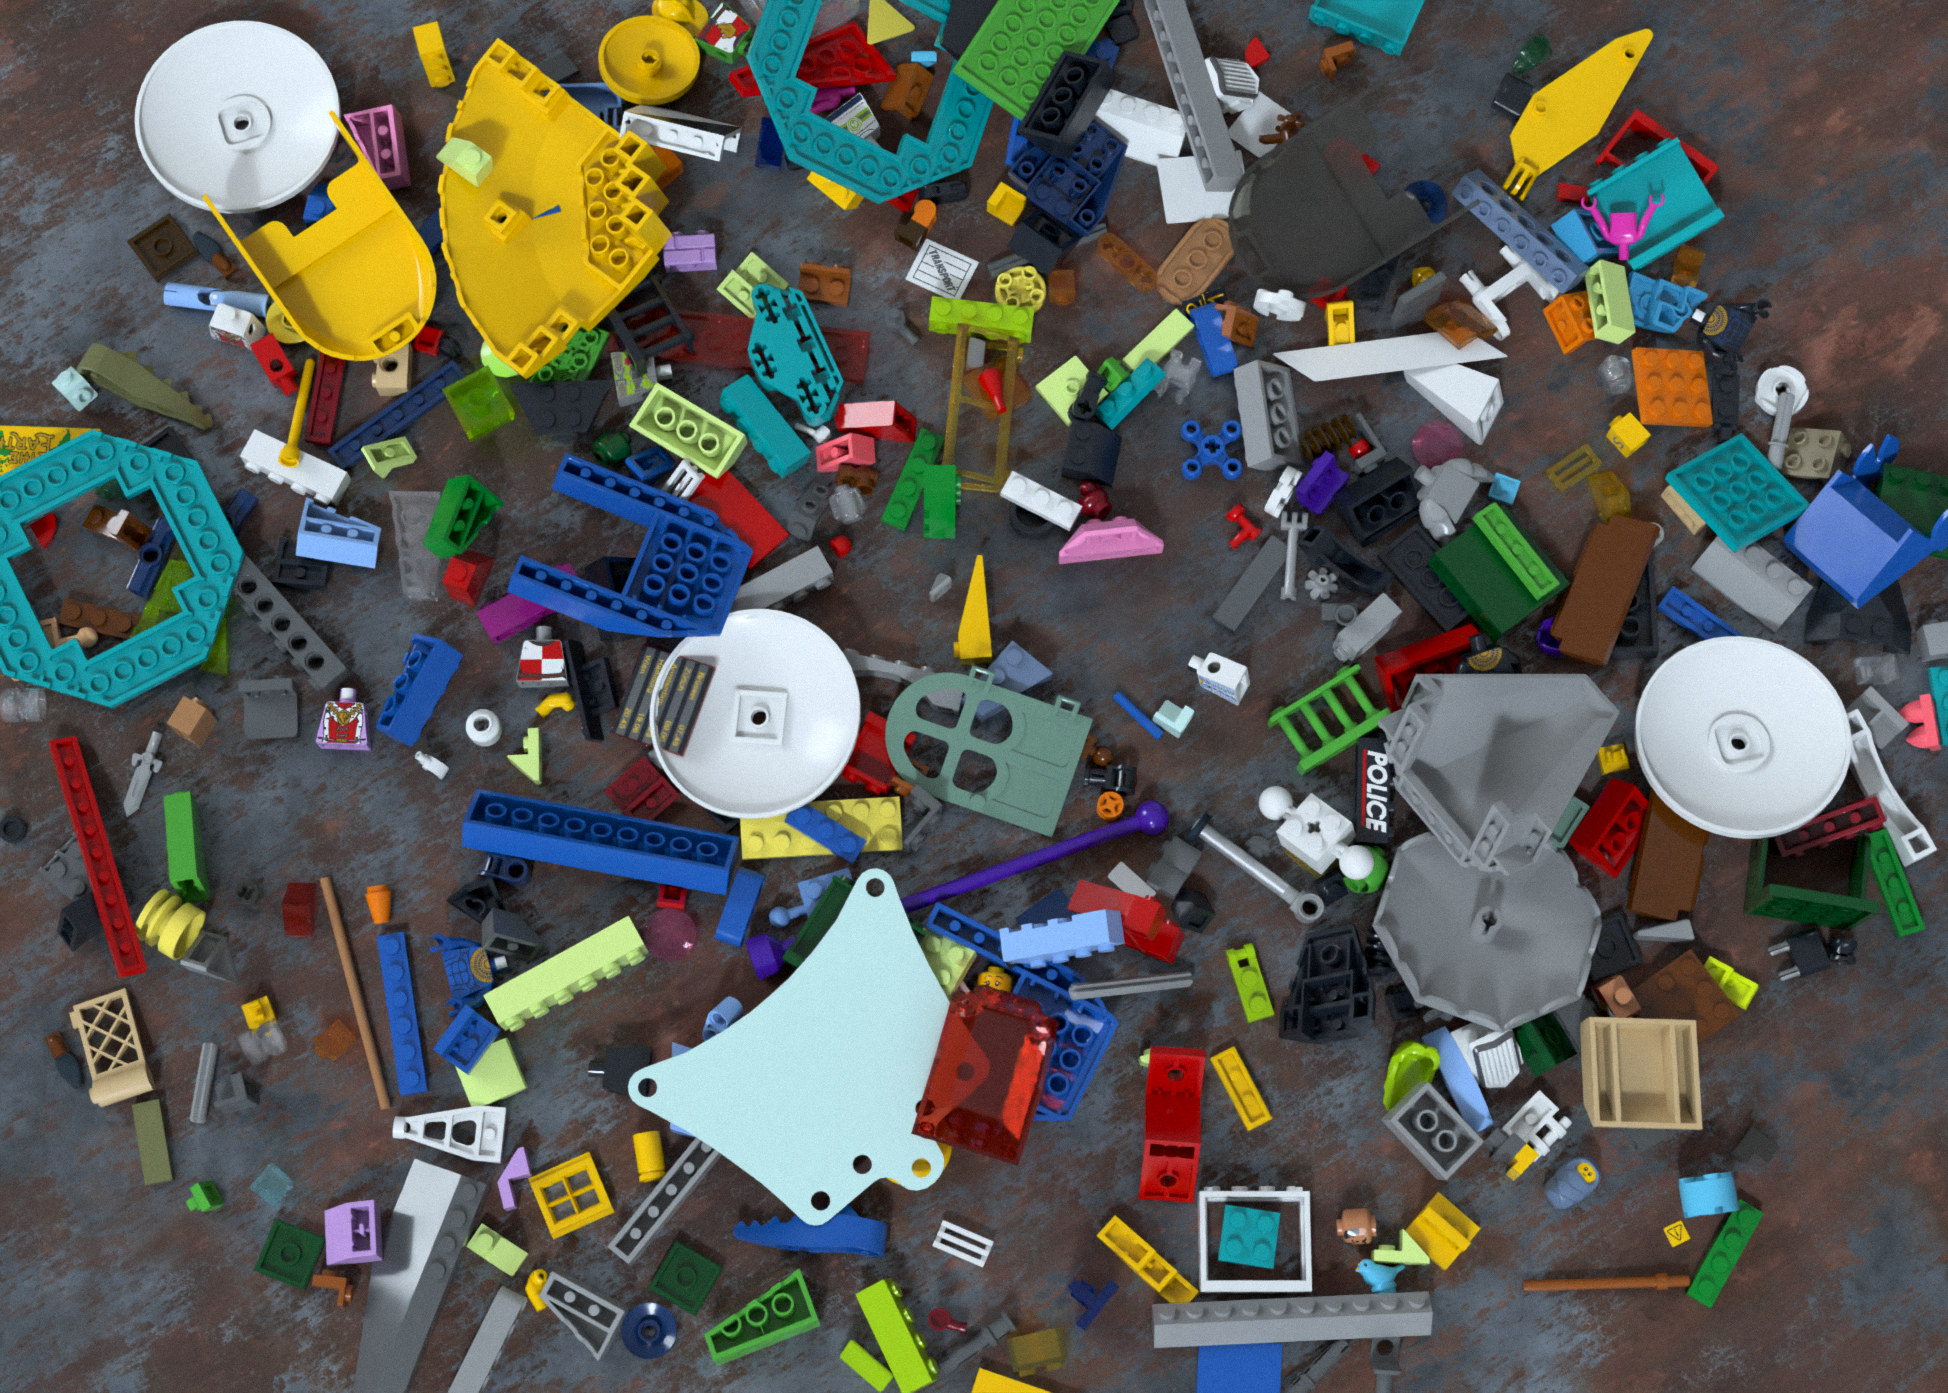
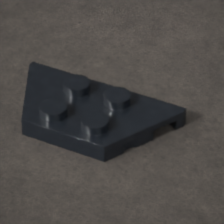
[511,380,612,436]

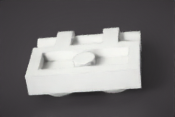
[1502,1090,1572,1162]

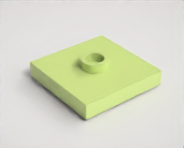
[1036,355,1108,426]

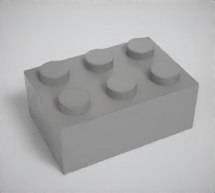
[1381,1082,1484,1180]

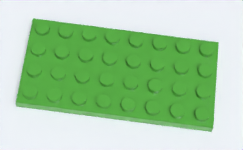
[952,0,1120,121]

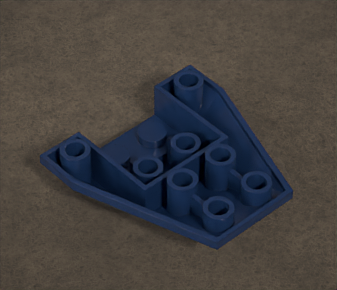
[1007,118,1128,237]

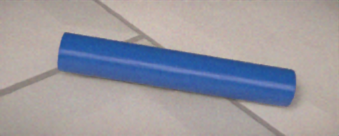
[1113,690,1164,740]

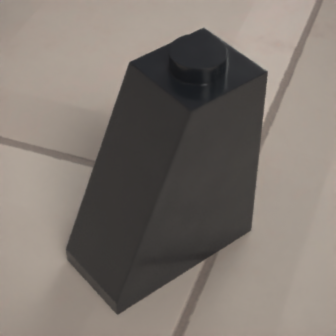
[57,883,133,952]

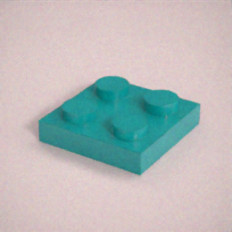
[1217,1205,1280,1269]

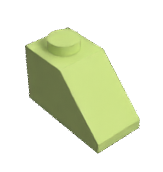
[436,137,494,188]

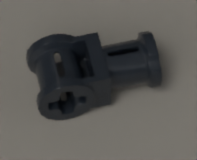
[1067,371,1108,422]
[1083,764,1137,796]

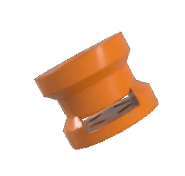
[1096,791,1124,822]

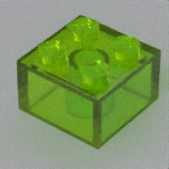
[442,365,516,442]

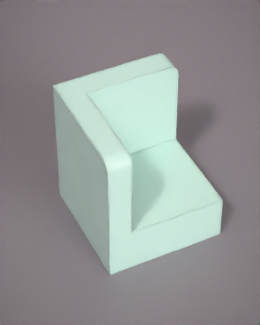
[1152,700,1194,738]

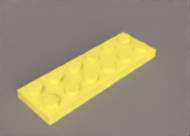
[740,797,903,860]

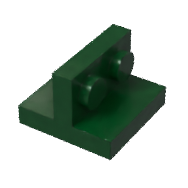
[1512,1012,1577,1078]

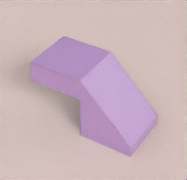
[498,1147,533,1211]

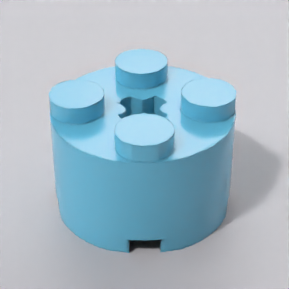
[1678,1172,1740,1218]

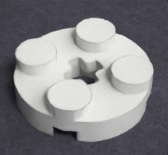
[1253,289,1306,321]
[1755,366,1809,416]
[1264,465,1302,518]

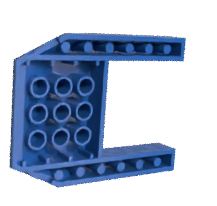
[507,453,753,638]
[925,902,1119,1121]

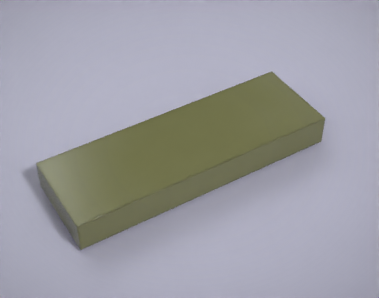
[132,1099,174,1186]

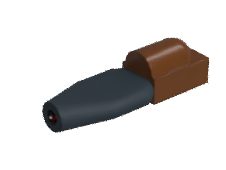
[193,231,239,280]
[44,1030,84,1089]

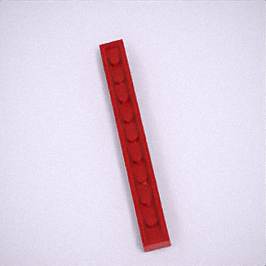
[49,736,147,978]

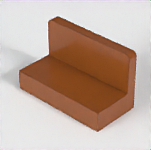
[880,63,934,120]

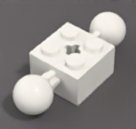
[1259,786,1374,880]

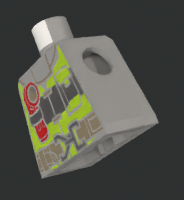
[611,352,673,407]

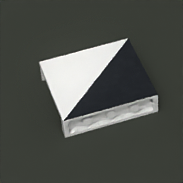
[619,104,742,161]

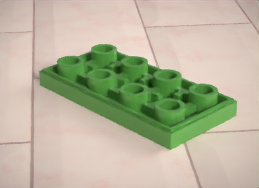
[519,325,610,405]

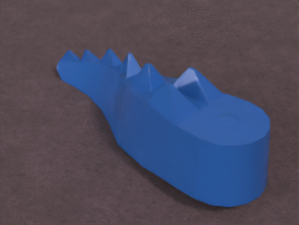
[733,1205,888,1257]

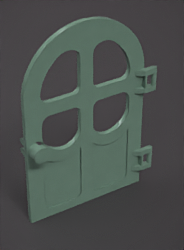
[885,665,1093,837]

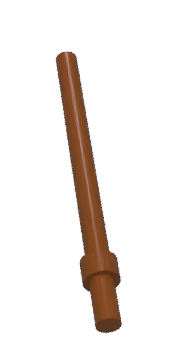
[1523,1273,1690,1292]

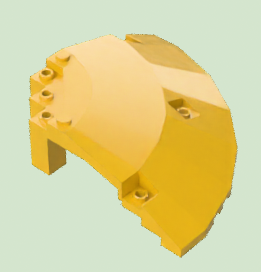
[438,38,672,379]

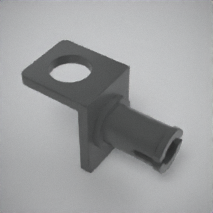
[1369,1337,1401,1393]

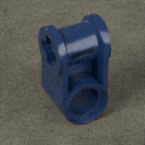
[477,851,532,887]

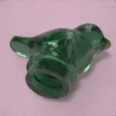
[1512,34,1553,74]

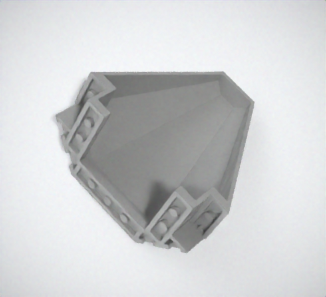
[1378,674,1620,876]

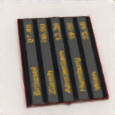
[610,644,716,757]

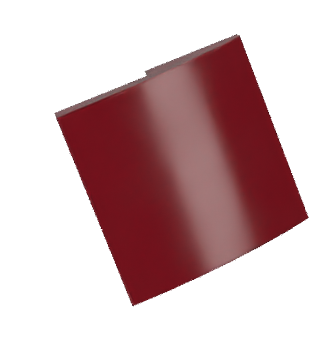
[603,756,680,821]

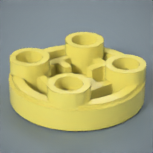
[995,266,1046,313]

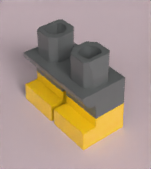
[1483,1127,1539,1181]

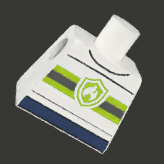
[825,93,882,148]

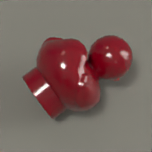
[1078,480,1112,520]

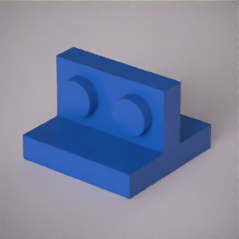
[433,1004,501,1075]

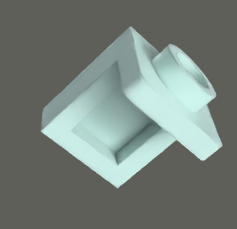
[52,366,98,411]

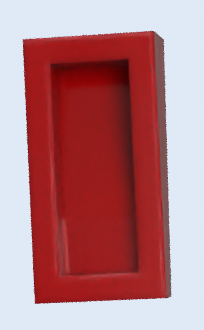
[1556,182,1589,204]

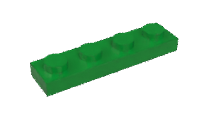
[881,428,945,531]
[1861,828,1926,938]
[1685,1199,1764,1308]

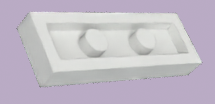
[1000,471,1082,531]

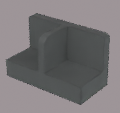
[214,1072,258,1114]

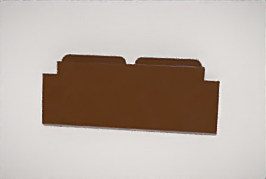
[1550,514,1661,665]
[1626,787,1710,922]

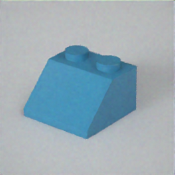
[1551,209,1619,268]

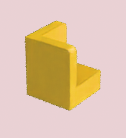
[987,182,1027,226]

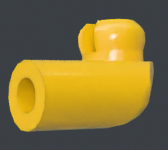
[535,692,575,718]

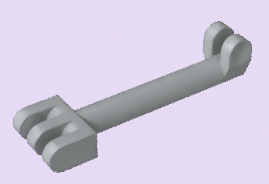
[1280,511,1308,601]

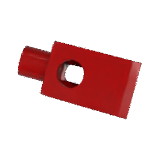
[250,333,299,397]

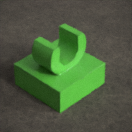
[1097,357,1130,394]
[186,1180,225,1212]

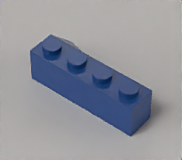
[375,633,463,747]

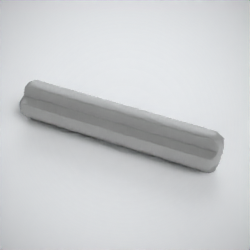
[190,1042,218,1124]

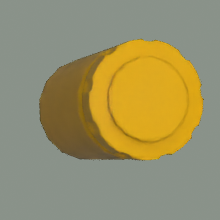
[633,1131,666,1183]

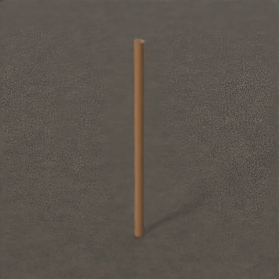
[320,877,392,1111]

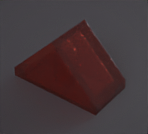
[282,882,317,937]

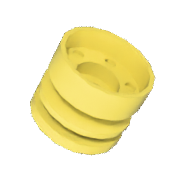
[135,888,206,961]

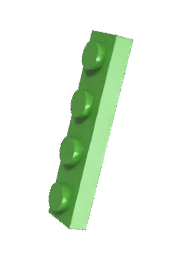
[1472,502,1560,601]

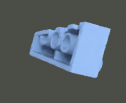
[999,909,1125,968]

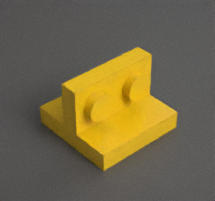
[1405,1192,1481,1271]

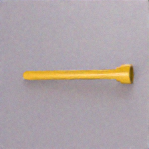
[278,359,315,468]

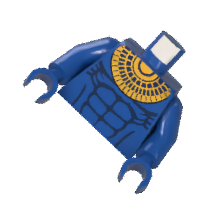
[429,934,509,1017]

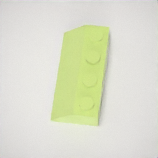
[629,383,748,479]

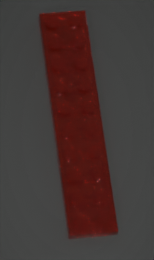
[608,303,870,384]

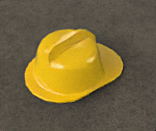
[652,0,708,37]

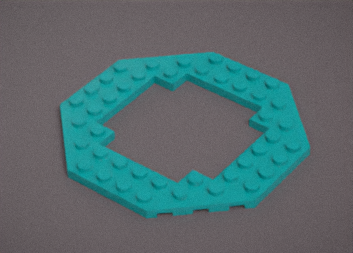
[746,0,994,204]
[0,429,245,709]

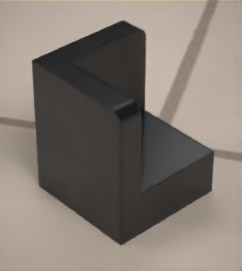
[1171,887,1216,934]

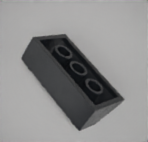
[1017,50,1116,160]

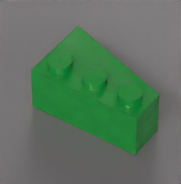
[924,465,961,539]

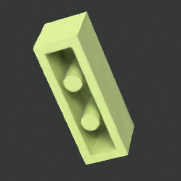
[1585,259,1636,344]

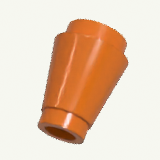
[365,884,392,924]

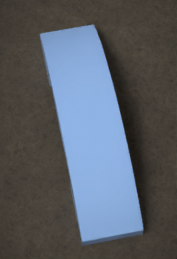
[1421,1026,1494,1133]

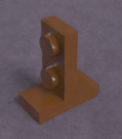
[82,504,152,554]

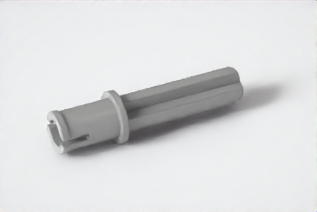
[1767,392,1795,470]

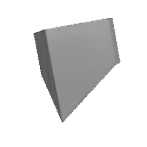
[180,930,240,985]

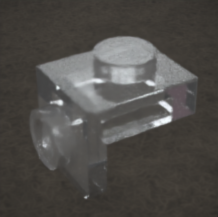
[1853,654,1899,686]

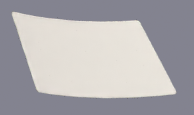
[1156,150,1251,224]

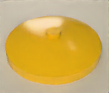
[598,15,700,105]

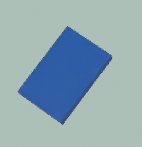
[1196,1343,1282,1393]

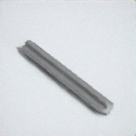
[1068,971,1193,1000]

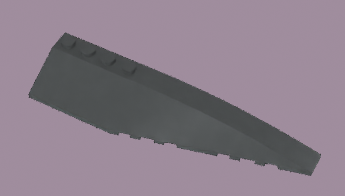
[353,1159,491,1393]

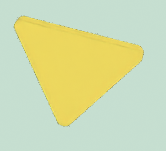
[867,0,915,45]

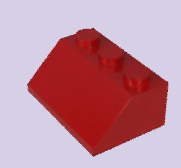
[1569,778,1648,878]

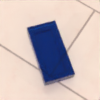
[755,117,784,170]

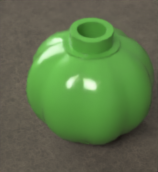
[1340,845,1389,893]

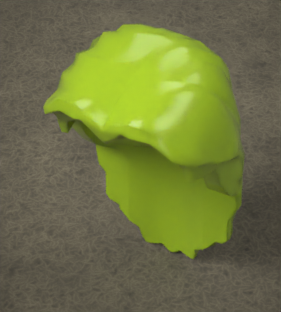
[1383,1040,1441,1111]

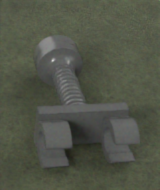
[1319,602,1358,626]

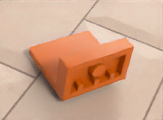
[1542,290,1598,355]

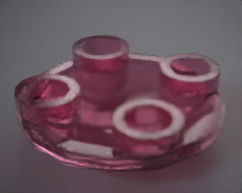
[1412,421,1463,470]
[643,908,697,962]

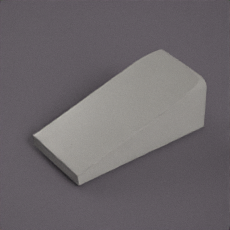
[1632,919,1694,943]

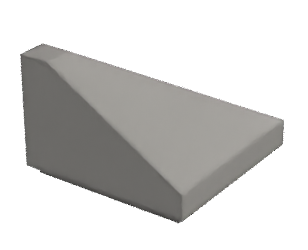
[929,573,952,603]

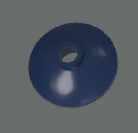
[1398,180,1448,232]
[621,1303,677,1359]

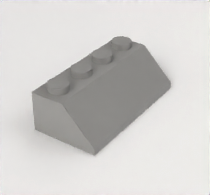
[1233,360,1304,471]
[1691,536,1813,634]

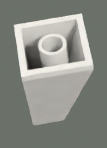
[1403,364,1504,445]

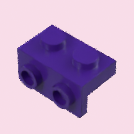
[1295,451,1350,516]

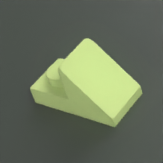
[361,436,417,479]
[507,728,542,786]
[466,1223,528,1277]
[1371,1229,1430,1266]

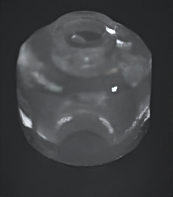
[1598,355,1635,395]
[829,484,866,525]

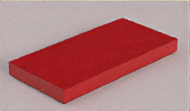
[681,470,790,570]

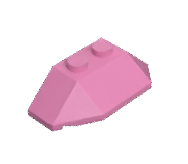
[1058,516,1164,564]

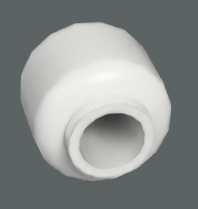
[466,709,502,746]

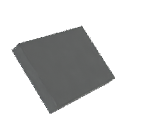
[1389,271,1447,332]

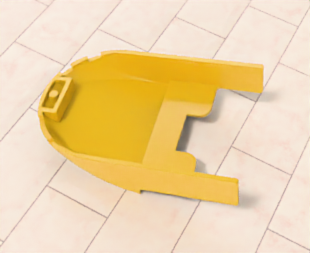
[202,110,437,361]

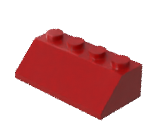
[1374,624,1479,713]

